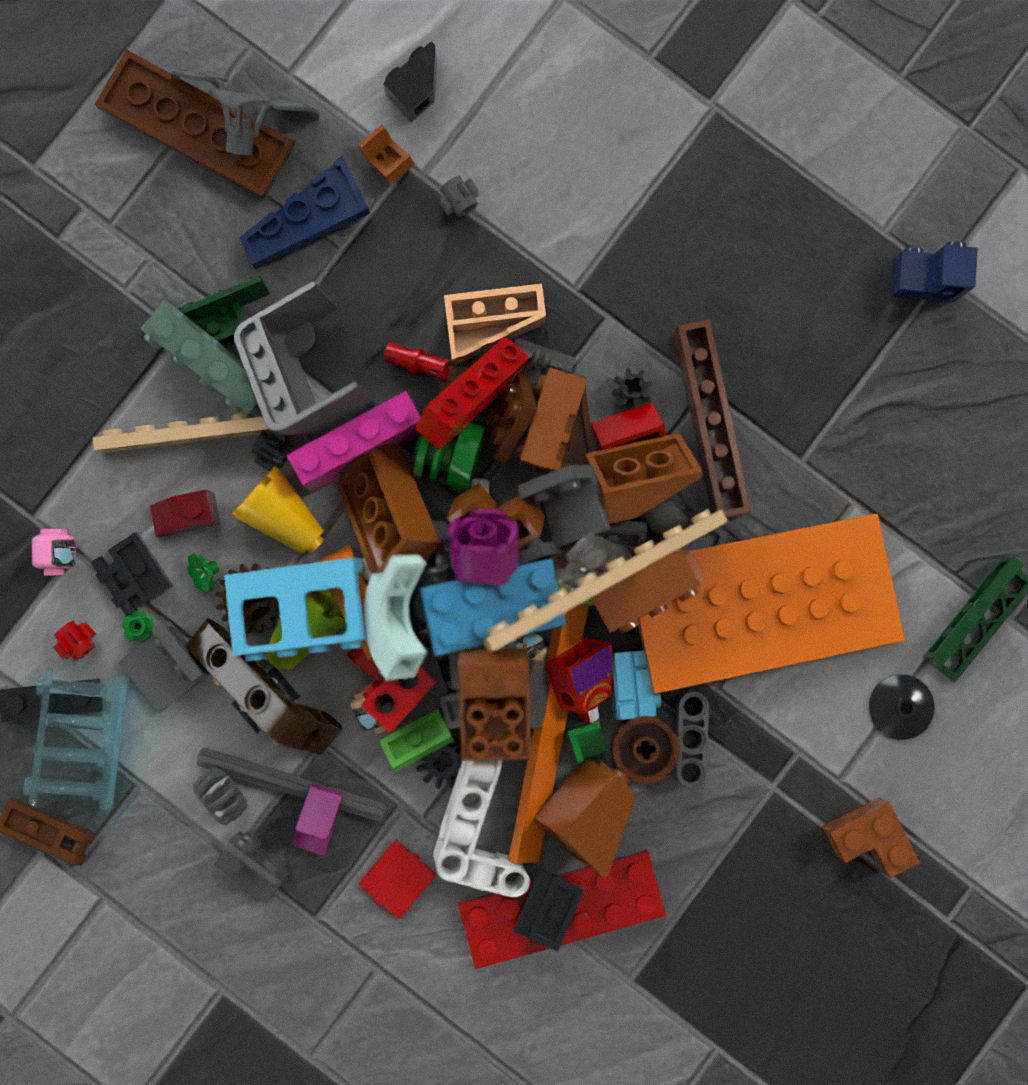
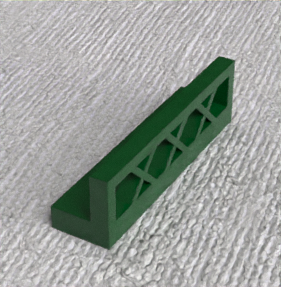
[923,556,1028,682]

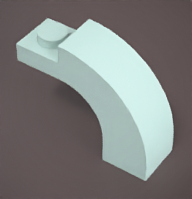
[364,555,427,681]

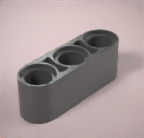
[673,690,709,788]

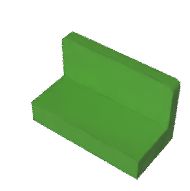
[379,709,455,772]

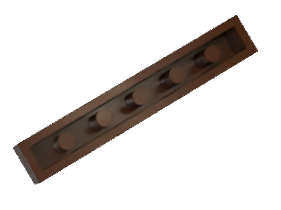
[674,319,751,519]

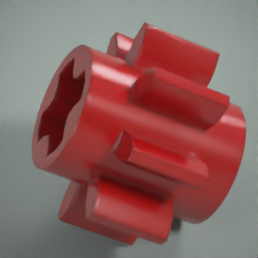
[53,620,96,661]

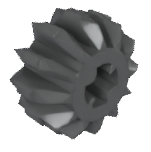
[193,767,247,825]

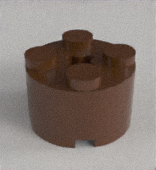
[610,716,680,784]

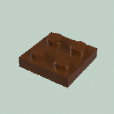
[486,373,537,463]

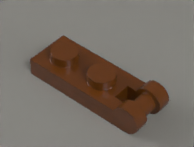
[0,798,96,866]

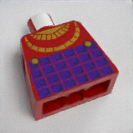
[545,638,614,723]

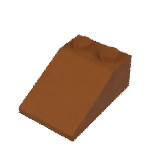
[585,433,702,524]

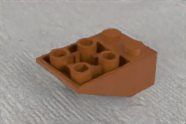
[459,648,531,761]

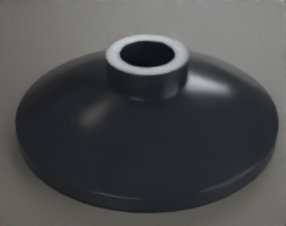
[869,674,935,740]

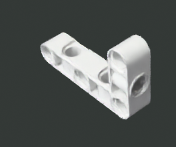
[433,760,530,897]

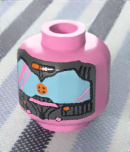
[32,529,76,576]

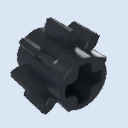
[612,368,652,408]
[251,431,292,471]

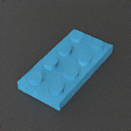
[419,559,566,656]

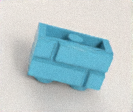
[611,650,661,720]

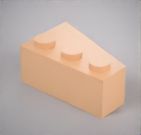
[444,284,546,367]

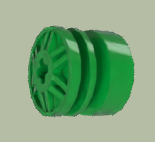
[413,423,486,492]

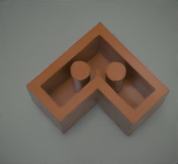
[447,483,545,548]
[822,798,920,878]

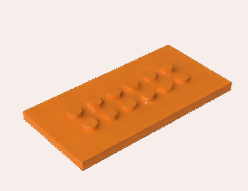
[637,513,905,694]

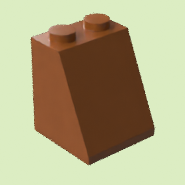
[534,758,637,878]

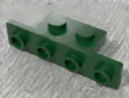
[140,276,270,346]

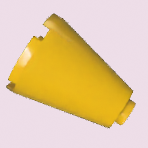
[232,466,324,554]

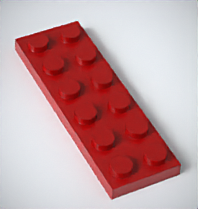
[458,850,666,969]

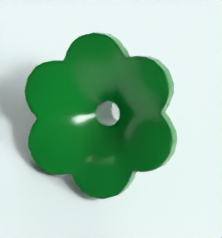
[187,554,219,592]

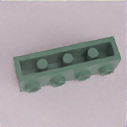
[141,300,258,414]

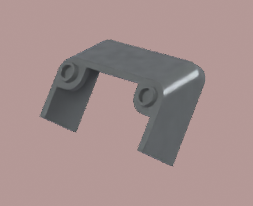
[234,281,379,435]

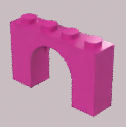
[287,391,420,493]

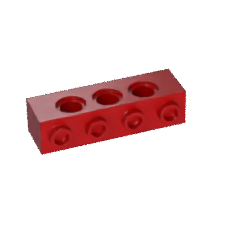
[415,336,530,450]

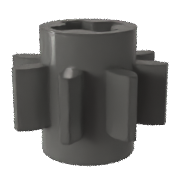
[439,176,479,217]

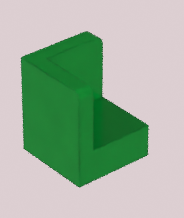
[566,720,608,763]

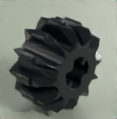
[416,733,462,789]

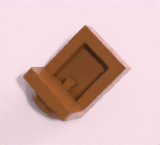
[358,125,415,184]

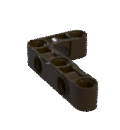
[186,618,343,755]

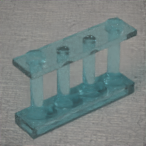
[23,668,129,810]

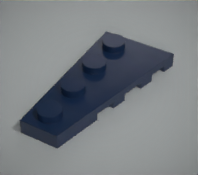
[239,156,371,269]

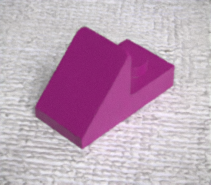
[294,784,344,856]

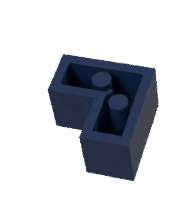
[891,241,978,302]

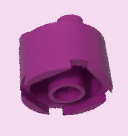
[449,509,519,586]

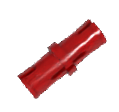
[384,342,451,380]

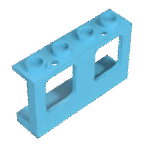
[224,558,367,661]

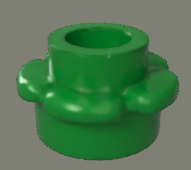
[122,610,155,642]

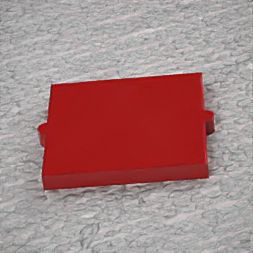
[358,839,437,919]

